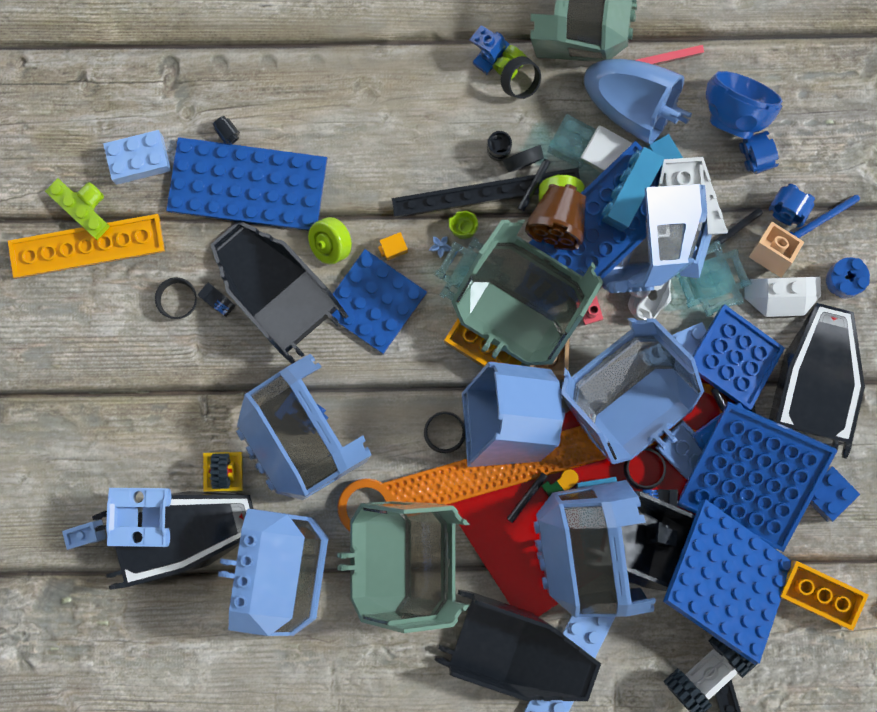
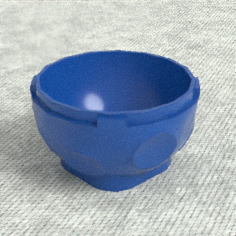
[706,71,783,139]

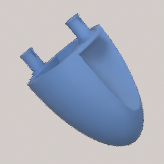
[584,59,692,145]

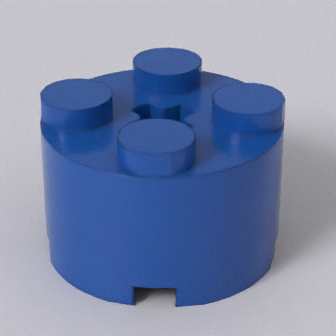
[739,131,779,174]
[769,183,815,227]
[826,257,870,299]

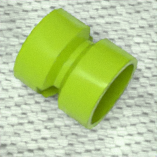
[493,45,527,80]

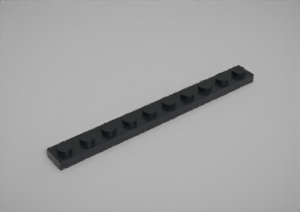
[391,168,580,218]

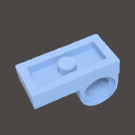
[62,520,107,550]

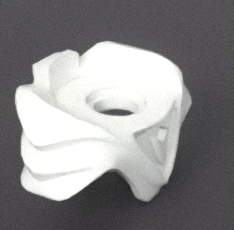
[628,279,671,320]

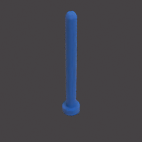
[789,195,860,238]

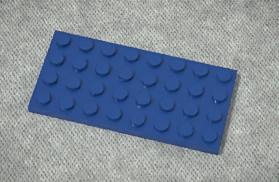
[166,137,328,231]
[529,141,662,303]

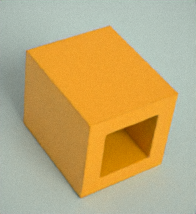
[378,232,408,261]

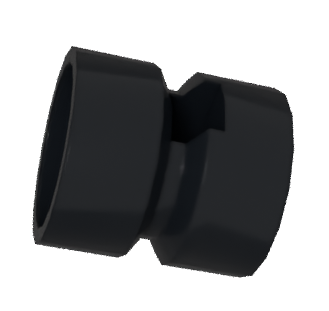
[487,131,512,161]

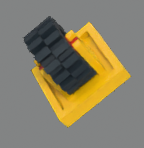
[203,452,243,492]

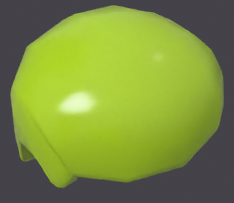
[449,211,479,239]

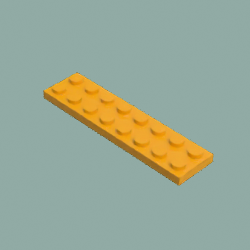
[8,214,165,279]

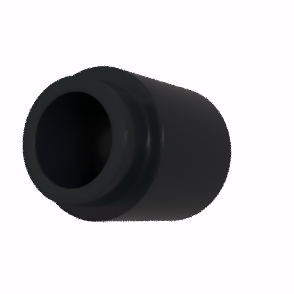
[213,116,240,145]

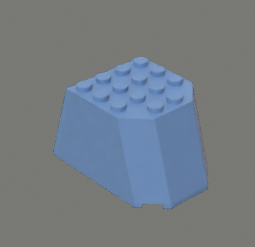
[462,362,565,467]

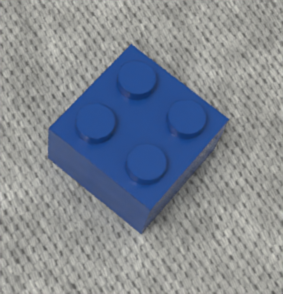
[809,466,860,522]

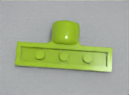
[45,178,110,240]

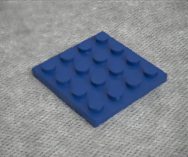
[331,249,427,355]
[692,304,785,410]

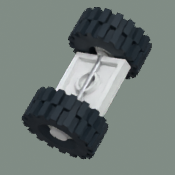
[663,636,757,712]

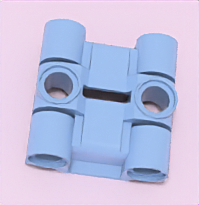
[106,488,171,547]

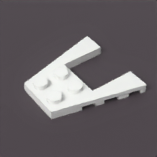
[657,157,728,238]

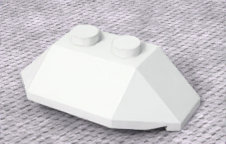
[744,277,821,317]

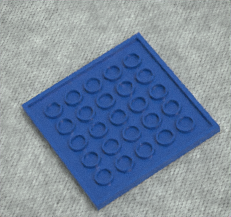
[677,402,837,552]
[663,499,792,665]

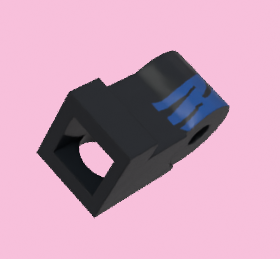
[198,282,236,318]
[640,489,678,507]

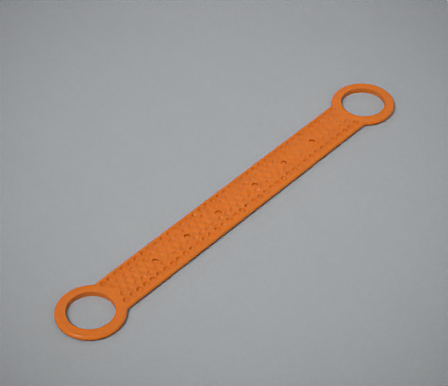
[337,383,727,532]

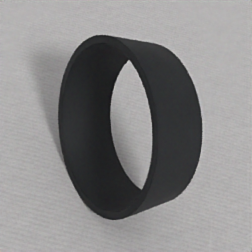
[500,56,541,99]
[502,145,544,173]
[155,277,197,319]
[424,411,465,454]
[624,448,666,490]

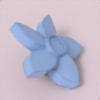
[429,236,452,258]

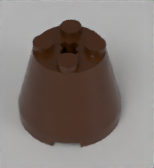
[525,184,586,250]

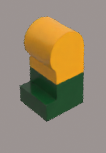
[541,469,578,497]

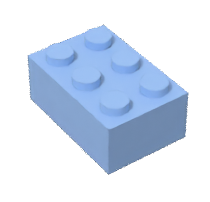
[103,130,171,185]

